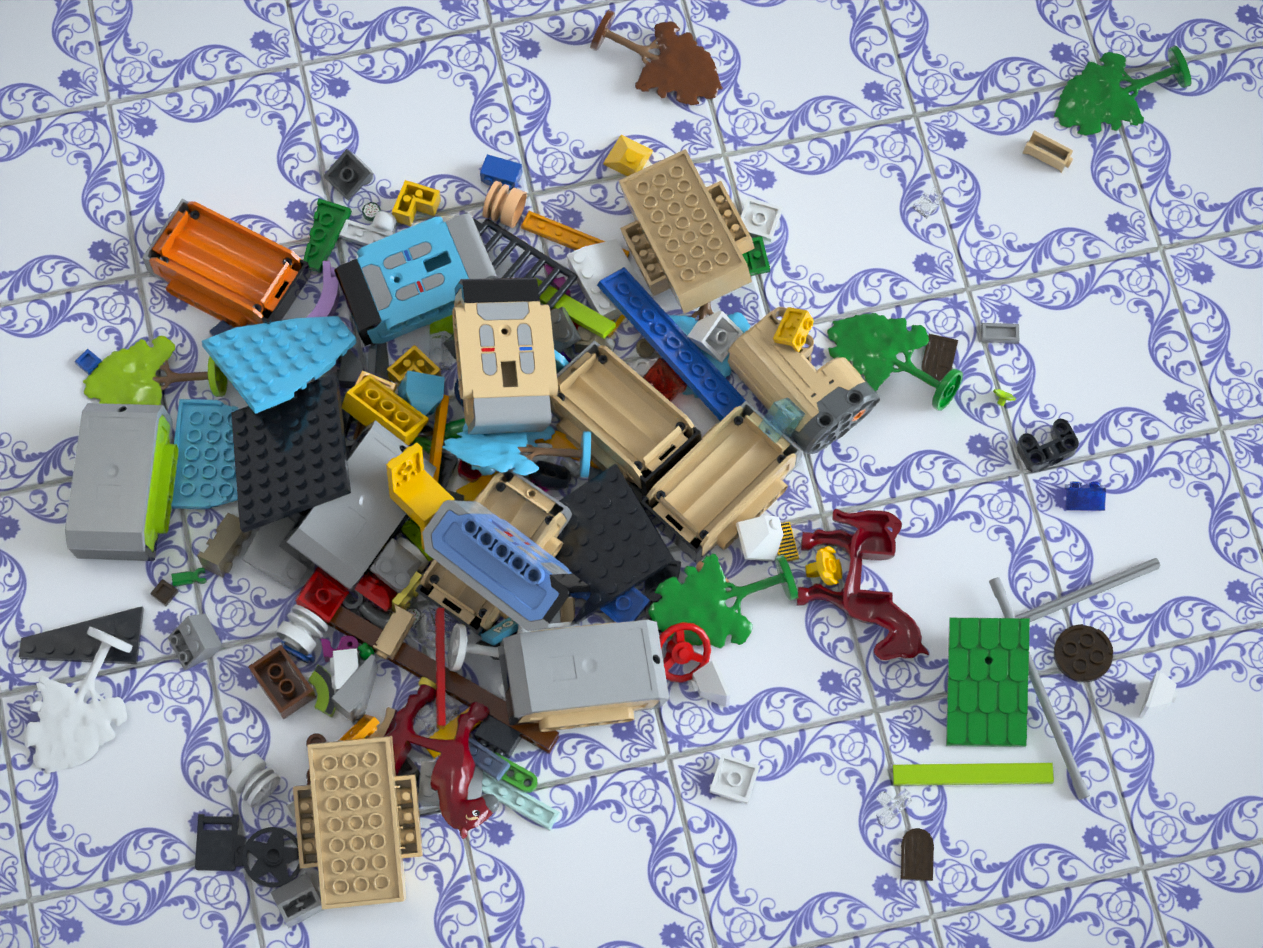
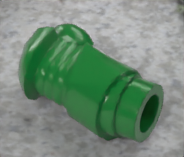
[358,643,375,661]

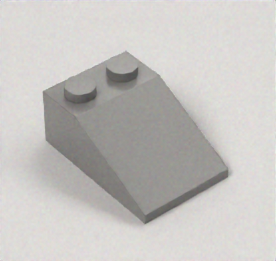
[332,654,378,723]
[418,761,483,807]

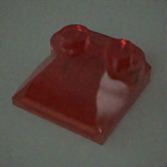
[642,358,687,402]

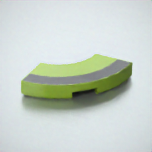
[308,664,336,718]

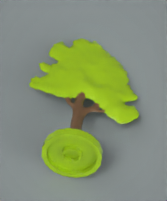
[83,336,228,405]

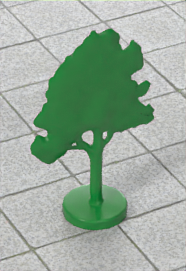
[1054,45,1192,136]
[827,313,963,411]
[648,553,798,648]

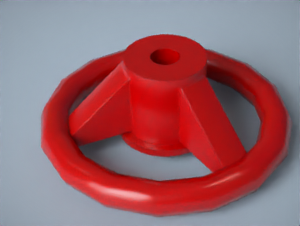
[659,622,711,683]

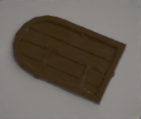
[922,334,958,382]
[900,828,934,881]

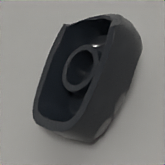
[528,460,571,490]

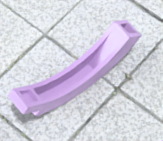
[306,261,340,318]

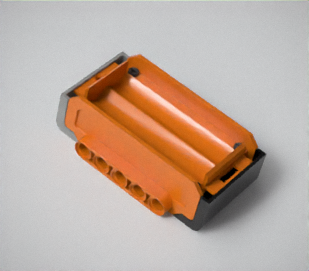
[142,198,311,328]

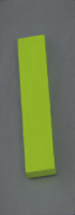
[522,277,616,339]

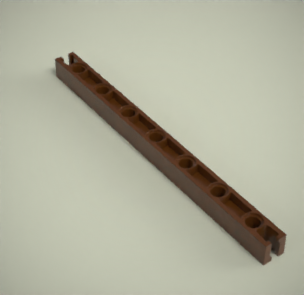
[323,605,560,754]

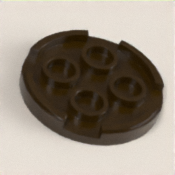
[1054,624,1113,682]

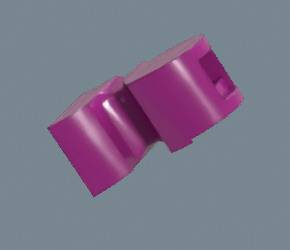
[321,636,359,662]

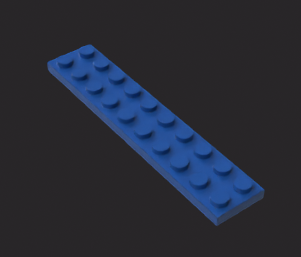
[597,267,746,422]

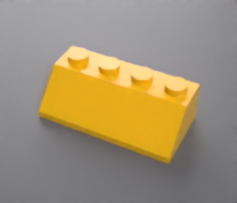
[342,375,429,446]

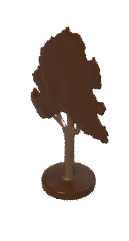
[590,9,723,105]

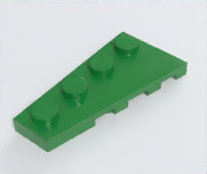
[302,198,352,273]

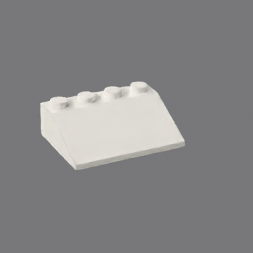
[567,239,645,320]

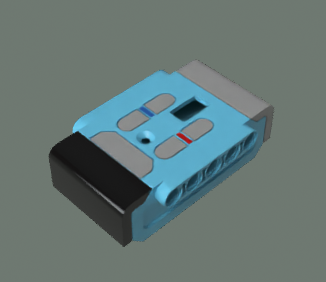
[334,213,502,346]

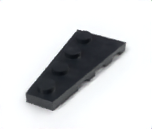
[645,560,681,635]

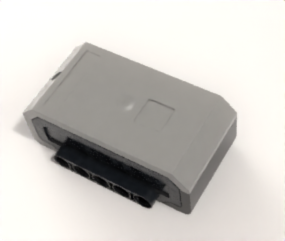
[279,420,436,592]

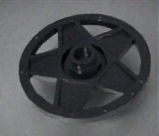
[242,827,301,888]

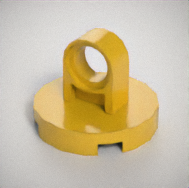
[805,546,842,586]

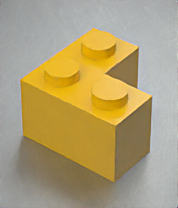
[392,180,441,227]
[387,345,442,387]

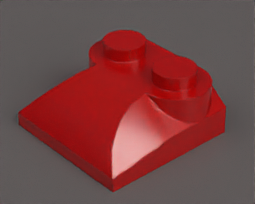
[295,569,349,623]
[355,571,398,611]

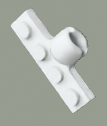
[339,211,397,246]

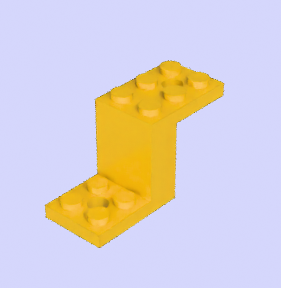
[386,443,455,550]

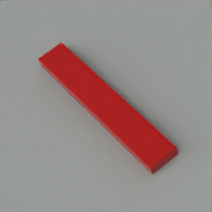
[435,608,446,729]

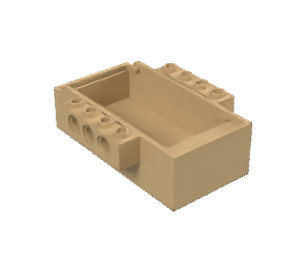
[619,149,754,314]
[293,736,423,909]

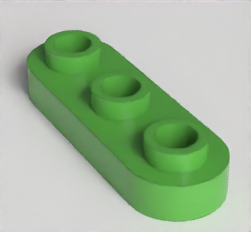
[493,752,538,793]

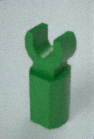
[171,568,207,587]

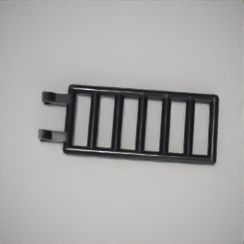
[465,212,578,310]

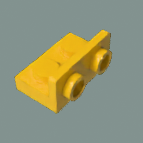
[773,307,814,352]

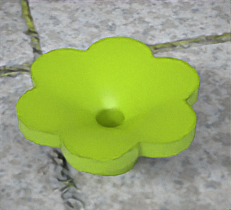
[993,389,1016,406]

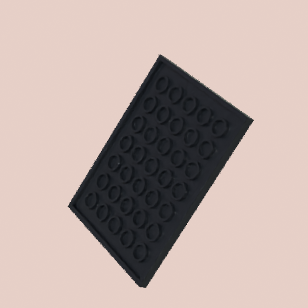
[231,373,351,533]

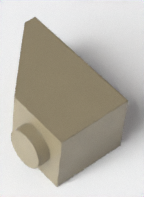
[574,326,616,353]

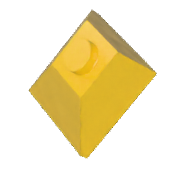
[603,135,653,176]

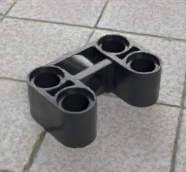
[1016,418,1079,472]

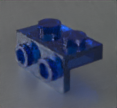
[1065,481,1106,511]

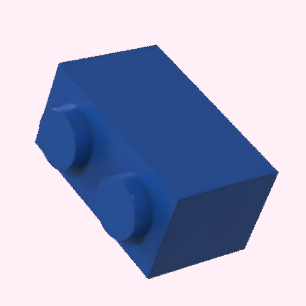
[480,154,523,190]

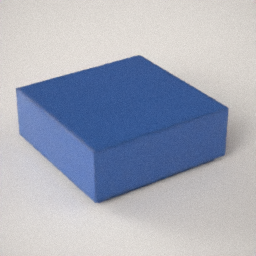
[74,349,102,375]

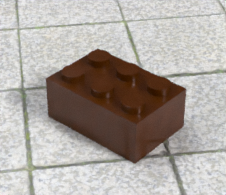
[248,645,316,720]

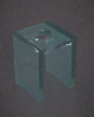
[759,398,805,443]

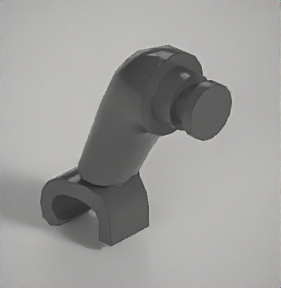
[342,591,393,630]

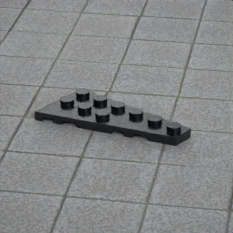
[19,606,144,664]

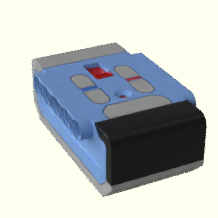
[422,500,591,631]

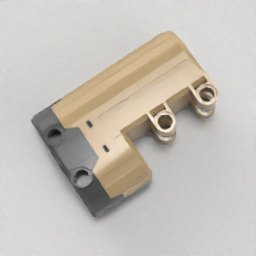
[728,307,880,454]

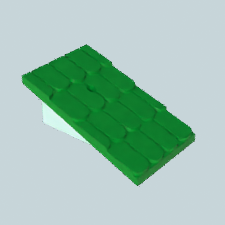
[946,617,1030,747]

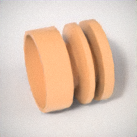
[482,181,527,228]

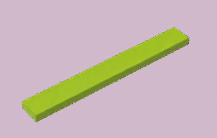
[892,763,1054,786]

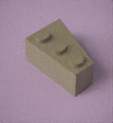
[197,513,251,577]

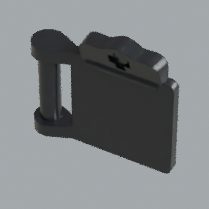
[195,814,248,871]

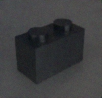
[474,715,522,758]

